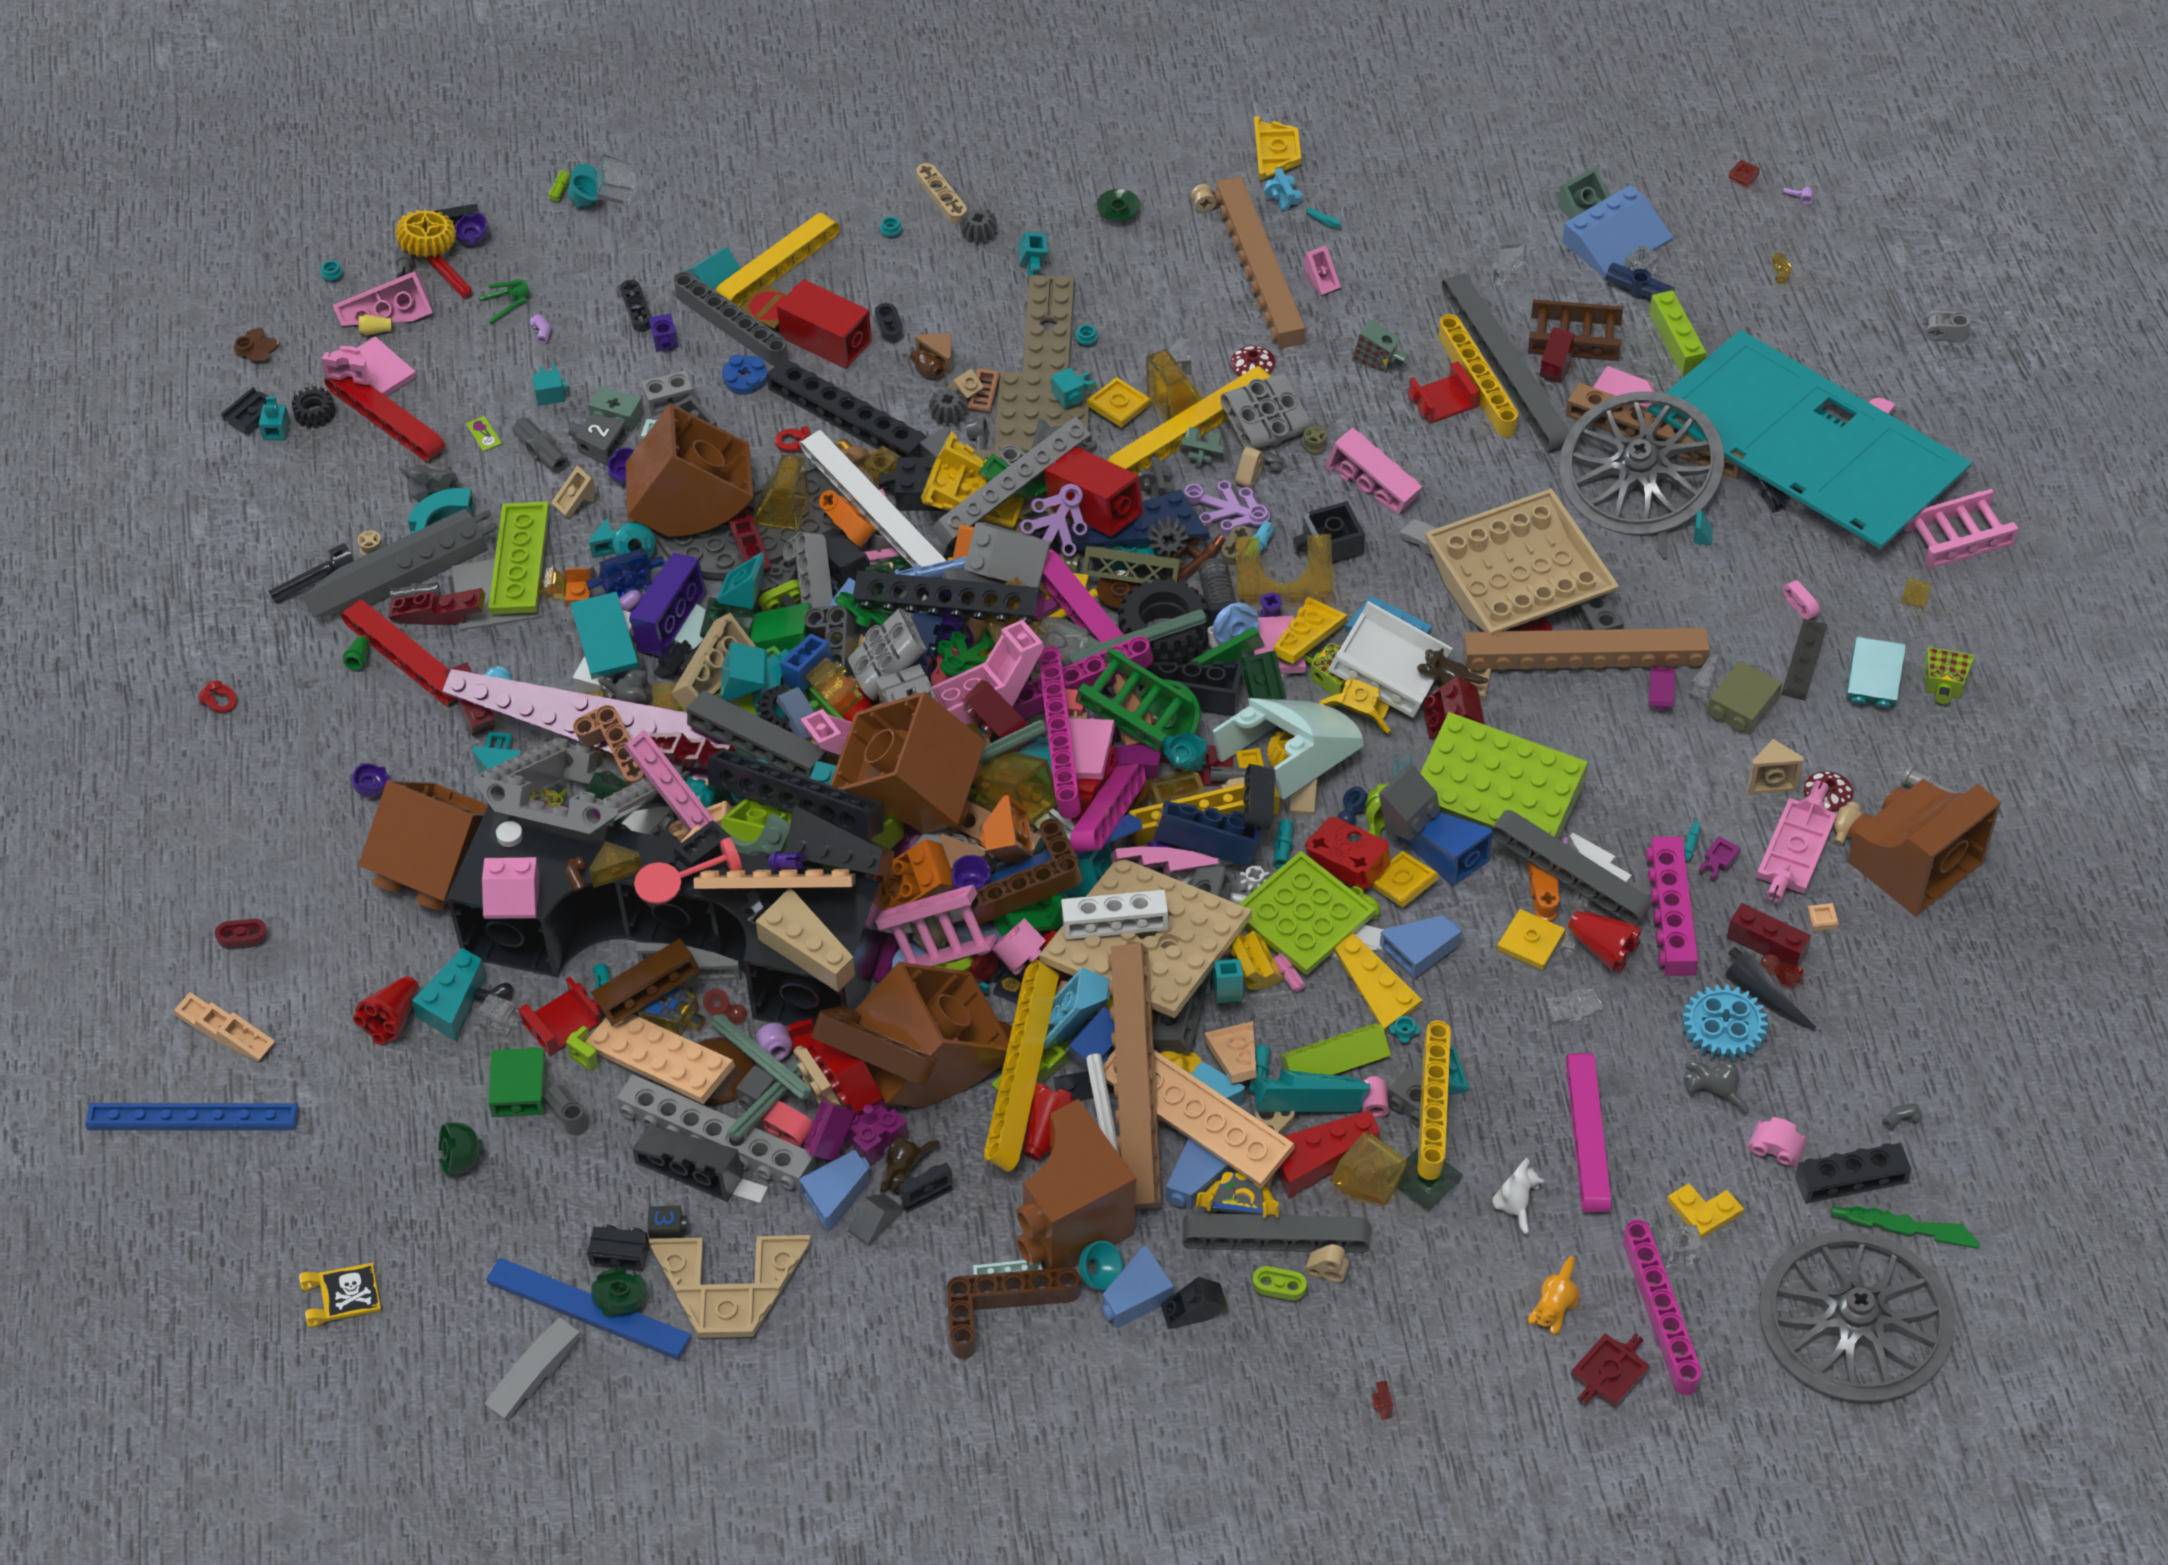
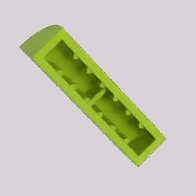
[1279,1023,1391,1075]

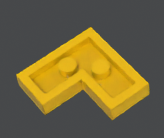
[1667,1183,1744,1240]

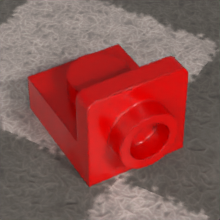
[787,1019,816,1061]

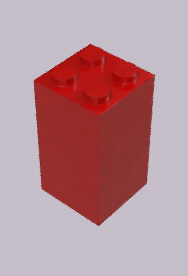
[777,279,872,369]
[1044,446,1143,536]

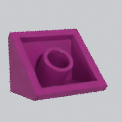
[803,1098,855,1161]

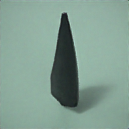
[1725,947,1816,1029]

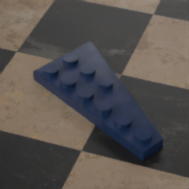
[1057,490,1210,551]

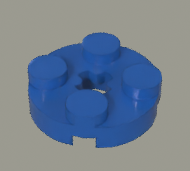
[722,354,767,395]

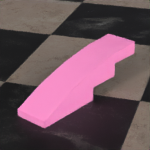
[1110,846,1219,876]

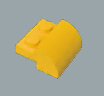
[1229,931,1284,990]

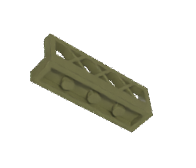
[1082,546,1183,583]

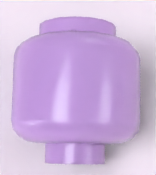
[756,1023,793,1061]

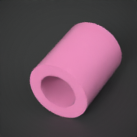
[1362,1076,1389,1119]

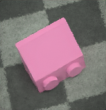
[482,857,541,919]

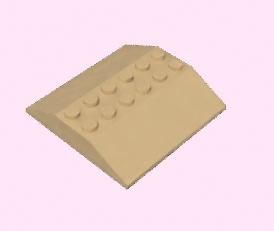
[1425,488,1619,635]

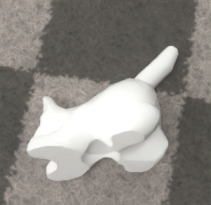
[1492,1158,1544,1234]

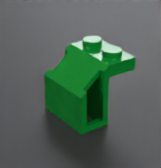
[992,893,1063,936]

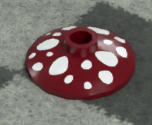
[1230,345,1276,377]
[1803,771,1854,812]

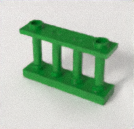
[1075,647,1193,753]

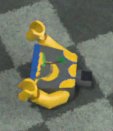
[1195,1171,1279,1218]

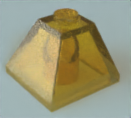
[1330,1131,1408,1205]

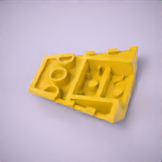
[921,432,1025,529]

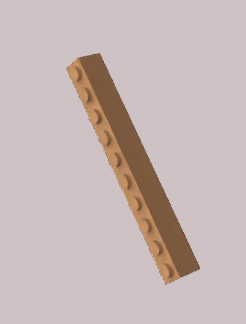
[1213,176,1305,349]
[1463,628,1710,671]
[1108,943,1162,1210]

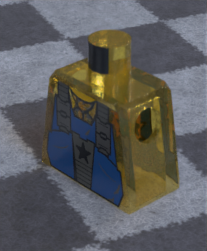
[639,985,706,1036]

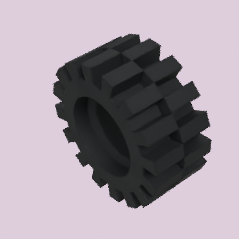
[291,386,336,429]
[756,685,794,731]

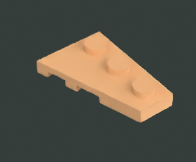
[1204,1021,1256,1084]

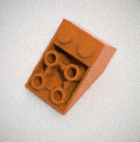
[870,839,955,910]

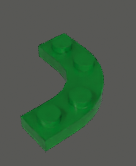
[978,453,1047,498]

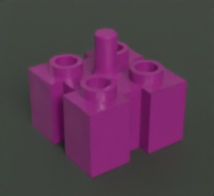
[843,1098,909,1167]

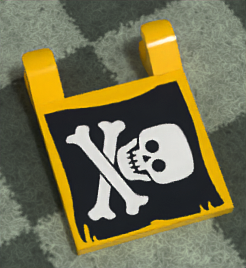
[299,1263,381,1327]

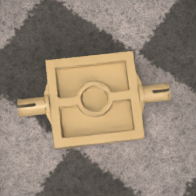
[793,1046,842,1106]

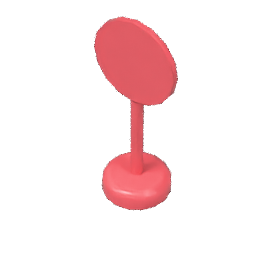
[634,837,742,904]

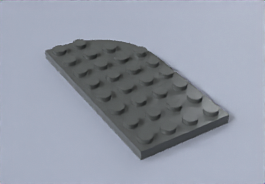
[652,465,846,579]

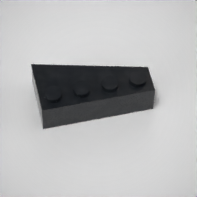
[1139,661,1243,715]
[785,805,895,877]
[632,1125,743,1202]

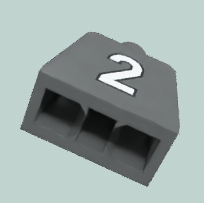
[568,415,628,466]

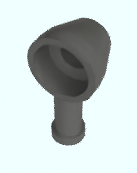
[966,417,989,450]

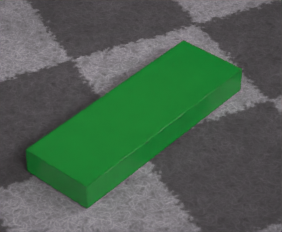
[1191,626,1265,665]

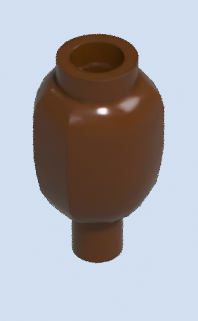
[910,351,945,379]

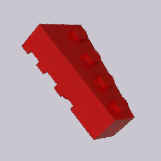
[811,1040,883,1114]
[1276,1110,1380,1200]

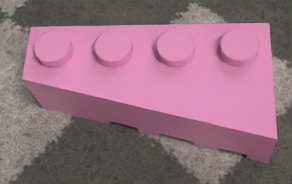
[1325,427,1422,514]

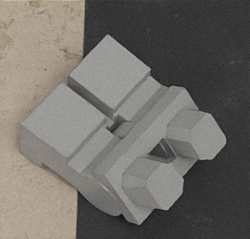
[875,664,936,704]

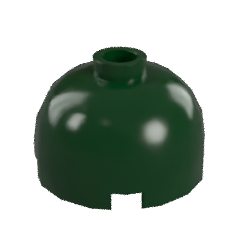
[438,1122,483,1175]

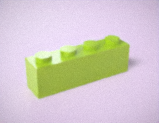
[1649,290,1707,377]

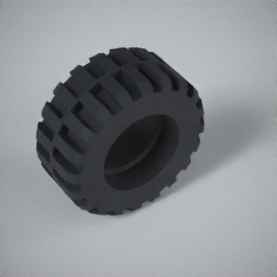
[1118,578,1210,665]

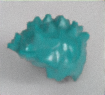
[1162,732,1208,771]

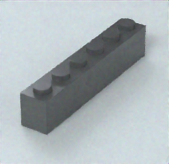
[686,690,827,778]

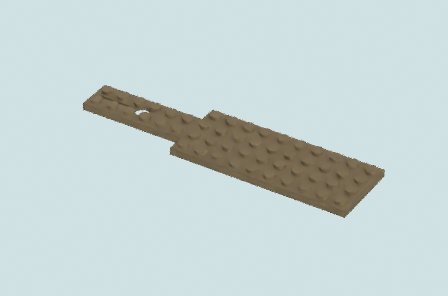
[989,275,1091,551]

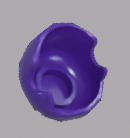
[455,211,489,246]
[607,448,634,485]
[351,763,391,798]
[951,854,990,890]

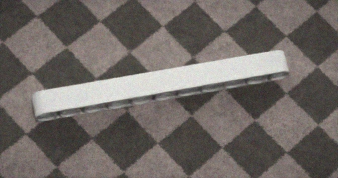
[800,430,946,578]

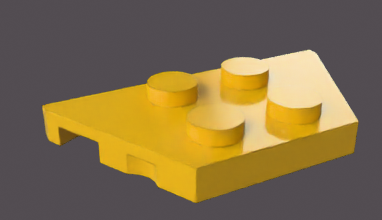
[1254,116,1301,180]

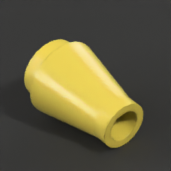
[359,314,391,336]

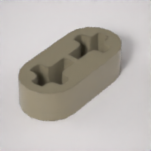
[1221,525,1252,565]

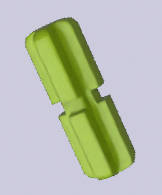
[548,170,571,202]

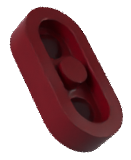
[215,919,268,948]

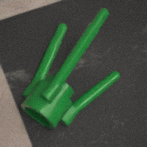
[479,279,530,324]

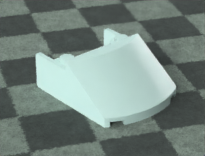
[1213,698,1364,799]

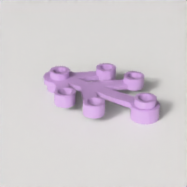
[1185,480,1270,535]
[1020,484,1087,556]

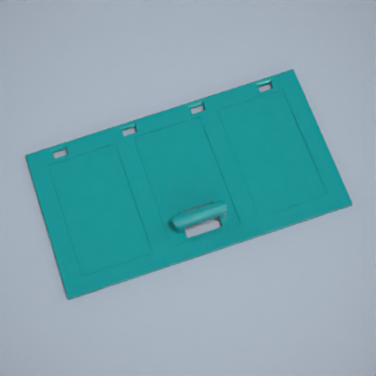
[1647,330,1973,549]

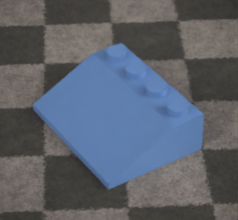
[1562,185,1673,278]

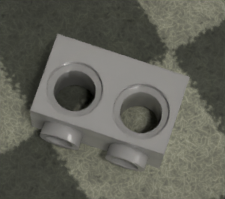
[642,370,694,416]

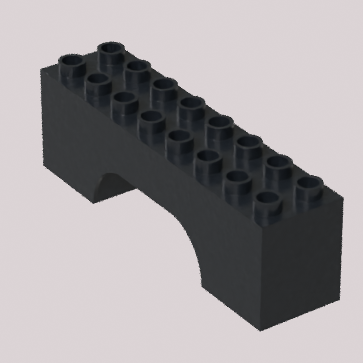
[447,804,886,1026]

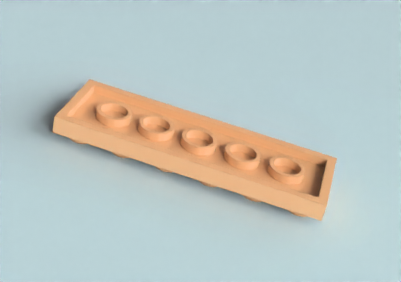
[694,869,856,889]
[584,1014,735,1104]

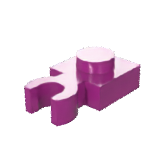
[1699,836,1741,882]

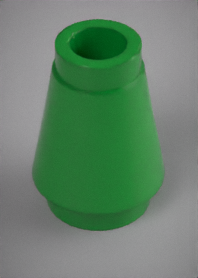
[343,636,370,670]

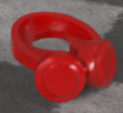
[775,426,811,453]
[198,680,237,713]

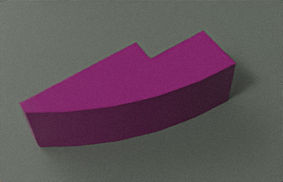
[1114,745,1162,777]

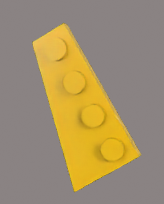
[1273,597,1347,664]
[1334,933,1422,1032]

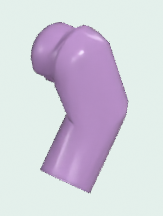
[530,314,552,344]
[619,590,641,611]

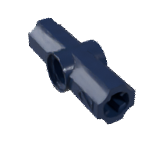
[1605,262,1675,299]

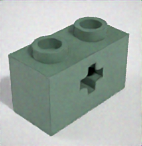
[588,386,644,432]

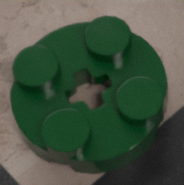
[591,1268,646,1317]

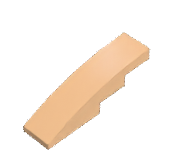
[174,992,275,1062]

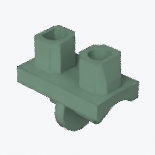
[1179,427,1224,467]

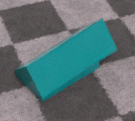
[1253,1069,1370,1112]

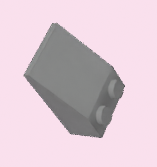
[964,522,1051,587]

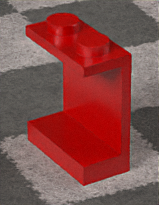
[1407,361,1480,424]
[518,977,602,1057]

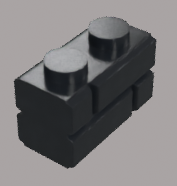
[587,1225,649,1271]

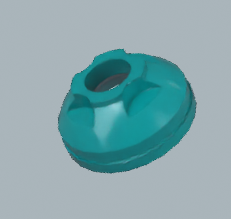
[612,522,656,565]
[1079,1241,1123,1291]

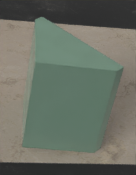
[1558,166,1610,219]

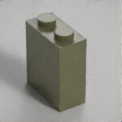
[1707,661,1782,735]

